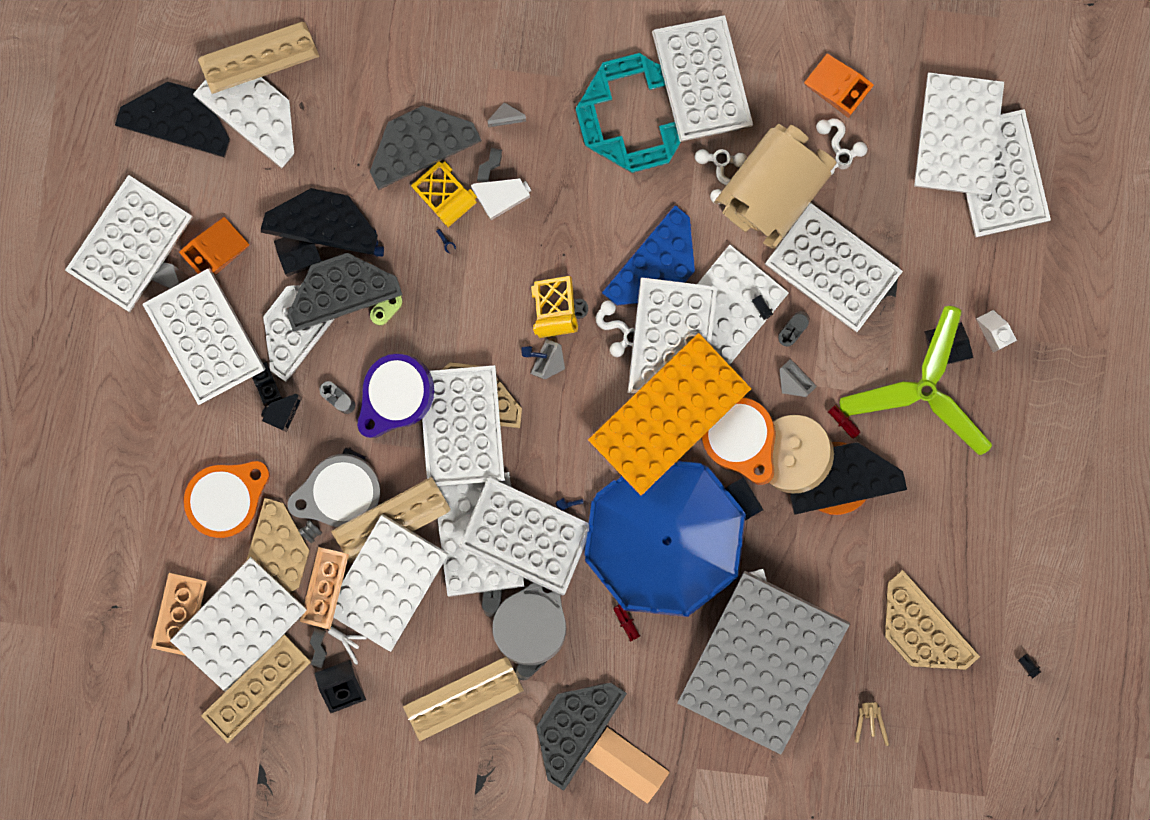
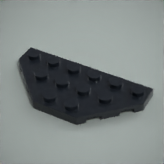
[115,81,230,158]
[261,188,378,255]
[790,442,907,515]

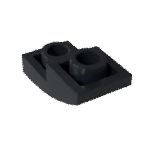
[252,362,282,406]

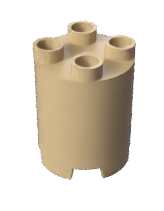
[714,124,837,249]

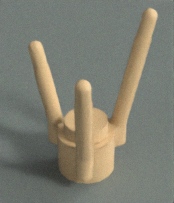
[855,702,889,746]

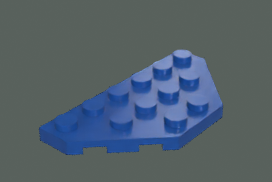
[602,205,695,306]

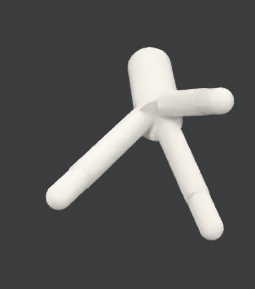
[328,627,367,664]

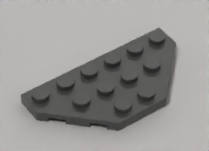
[370,106,482,190]
[287,253,403,332]
[536,683,627,791]

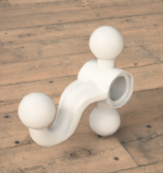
[816,118,868,175]
[695,149,747,204]
[596,300,635,357]

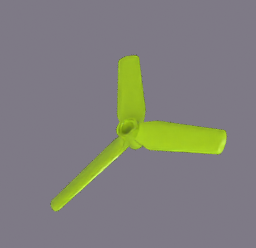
[839,306,992,455]

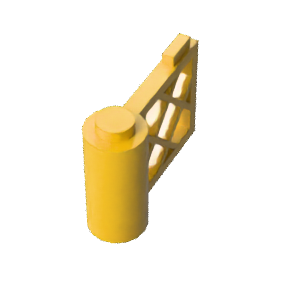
[411,161,477,228]
[531,276,578,338]

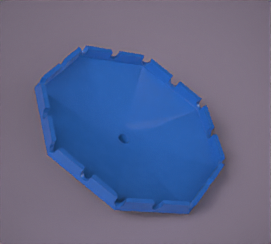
[584,461,746,617]

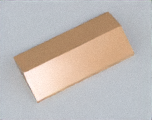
[300,547,349,629]
[151,573,207,656]
[585,727,670,804]

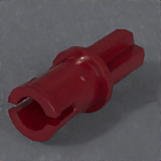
[827,404,860,439]
[613,604,641,642]

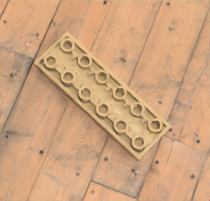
[198,22,319,94]
[331,477,451,564]
[403,657,524,741]

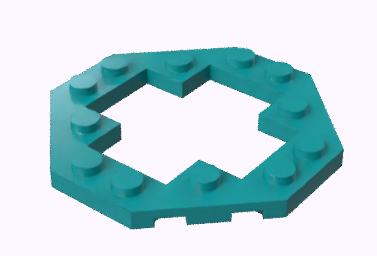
[575,53,681,173]

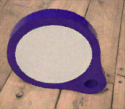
[357,354,434,438]

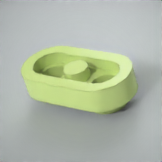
[370,296,403,325]

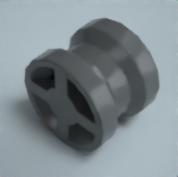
[574,299,588,319]
[298,520,322,544]

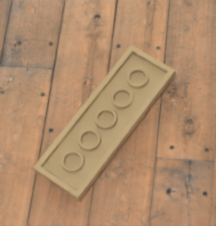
[201,635,311,743]

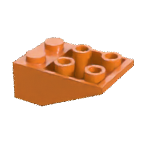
[804,54,874,118]
[179,217,250,276]

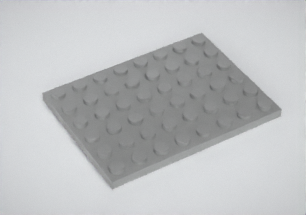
[677,571,850,754]

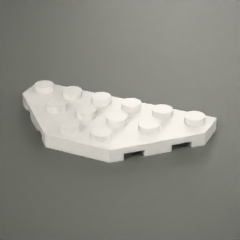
[193,77,294,169]
[263,285,335,382]

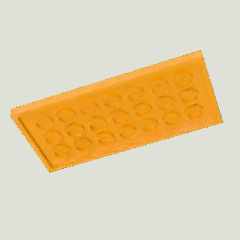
[587,333,751,496]

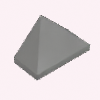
[488,103,526,127]
[152,263,190,289]
[530,339,565,379]
[780,359,817,397]

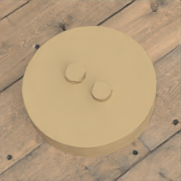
[758,415,834,493]

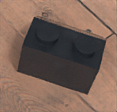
[274,237,322,277]
[924,322,974,365]
[261,394,302,432]
[725,477,764,521]
[314,660,366,714]

